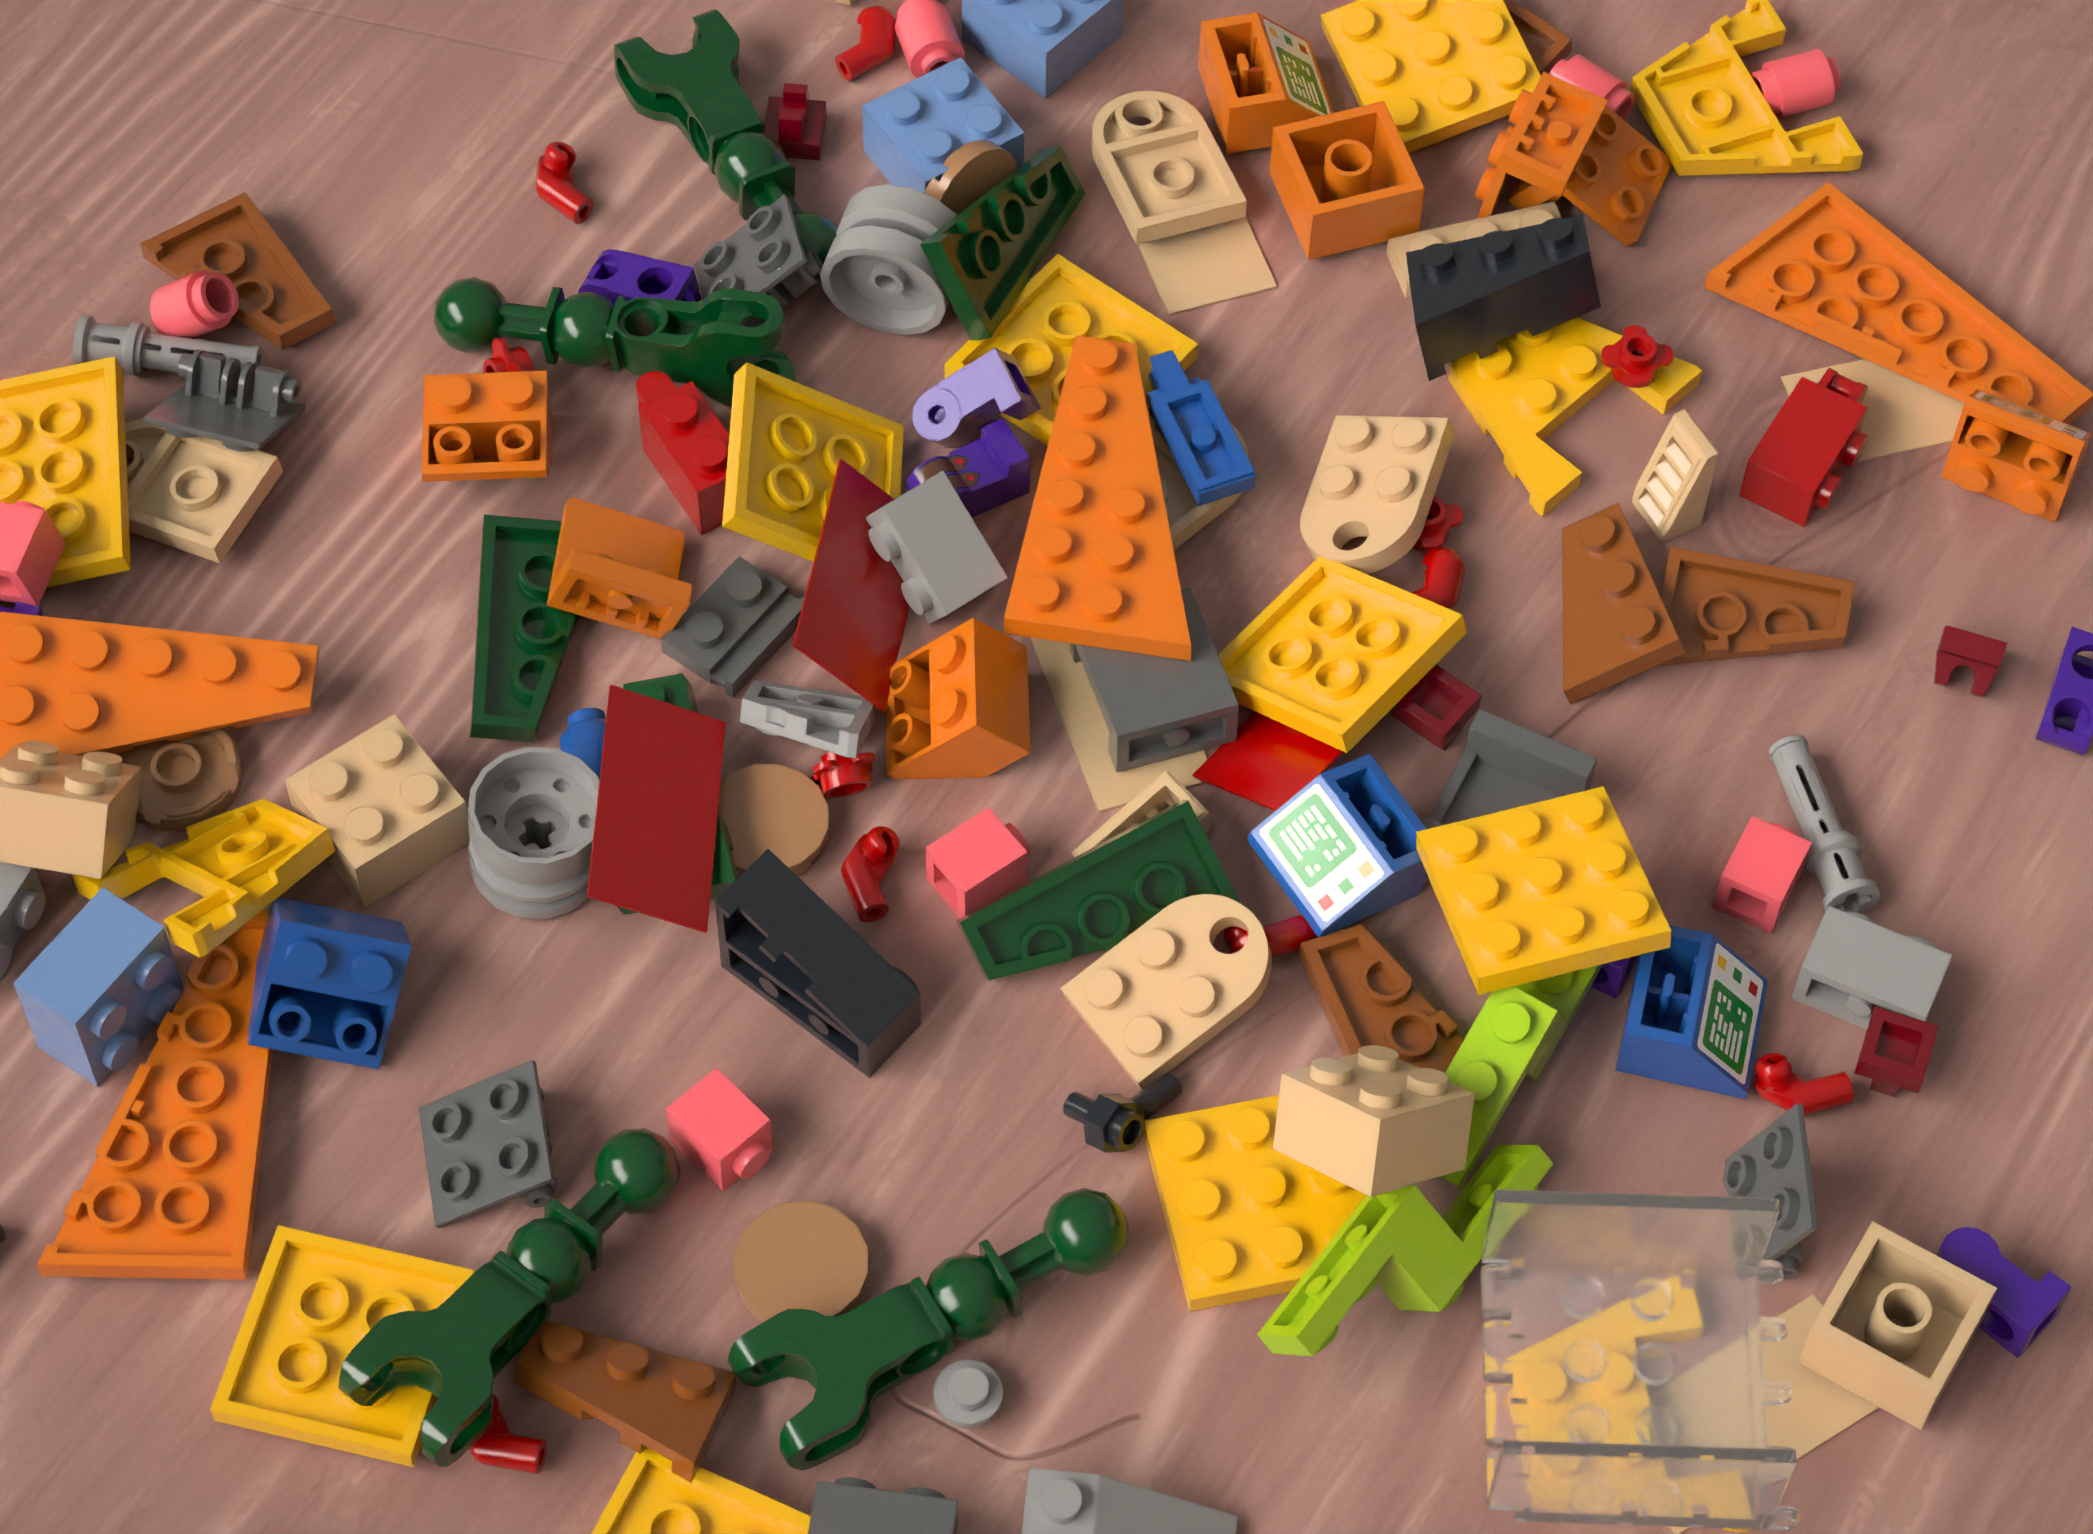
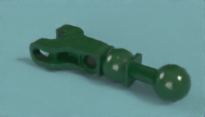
[614,9,838,285]
[434,277,796,407]
[338,1128,680,1467]
[728,1188,1129,1470]

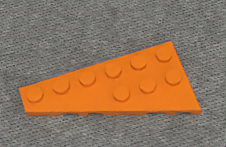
[1704,182,2093,425]

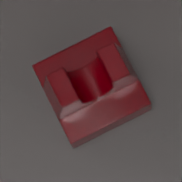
[764,83,827,161]
[1933,625,2007,698]
[1391,664,1482,751]
[1854,1006,1939,1097]

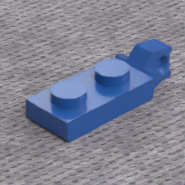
[1147,350,1256,506]

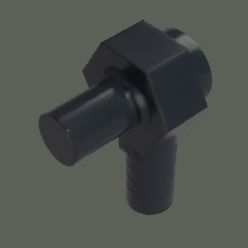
[1063,1073,1182,1153]

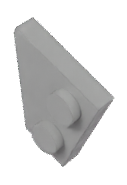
[740,680,876,759]

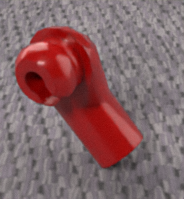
[835,5,896,81]
[535,142,594,224]
[1412,547,1465,609]
[841,826,900,922]
[1223,914,1318,958]
[1753,1053,1854,1116]
[469,1394,547,1474]

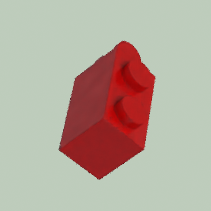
[1739,368,1869,527]
[636,371,729,535]

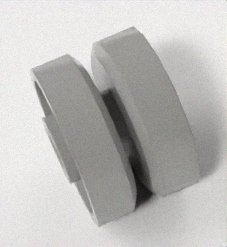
[820,184,957,335]

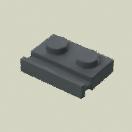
[661,556,804,698]

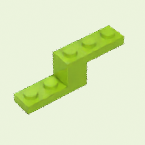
[1440,964,1603,1189]
[1257,1145,1553,1357]

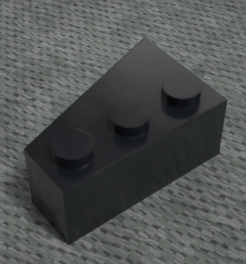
[1406,215,1601,381]
[715,849,921,1078]

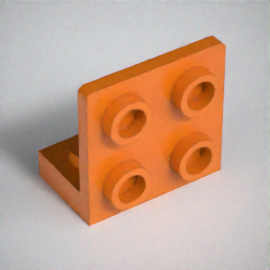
[1474,72,1608,219]
[1507,106,1672,247]
[547,497,693,639]

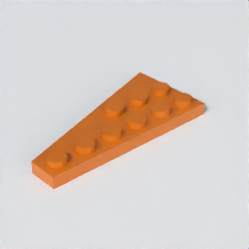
[1004,335,1191,661]
[0,612,320,759]
[37,910,274,1280]

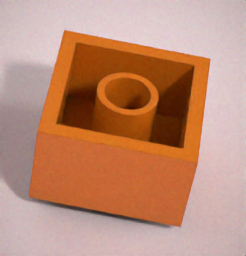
[1269,101,1425,260]

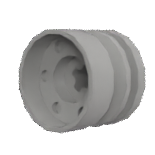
[468,747,599,920]

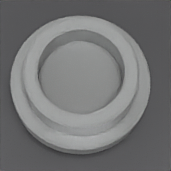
[933,1360,1003,1429]

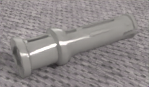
[73,315,263,376]
[1769,735,1881,914]

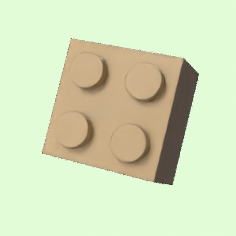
[285,714,470,908]
[0,741,141,879]
[1273,1045,1475,1197]
[1797,1221,1997,1430]

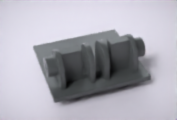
[694,194,823,327]
[143,350,306,452]
[418,1060,558,1228]
[1723,1103,1818,1283]

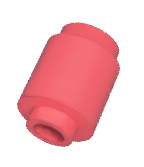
[895,0,965,78]
[1751,48,1841,119]
[1550,54,1635,121]
[150,270,239,339]

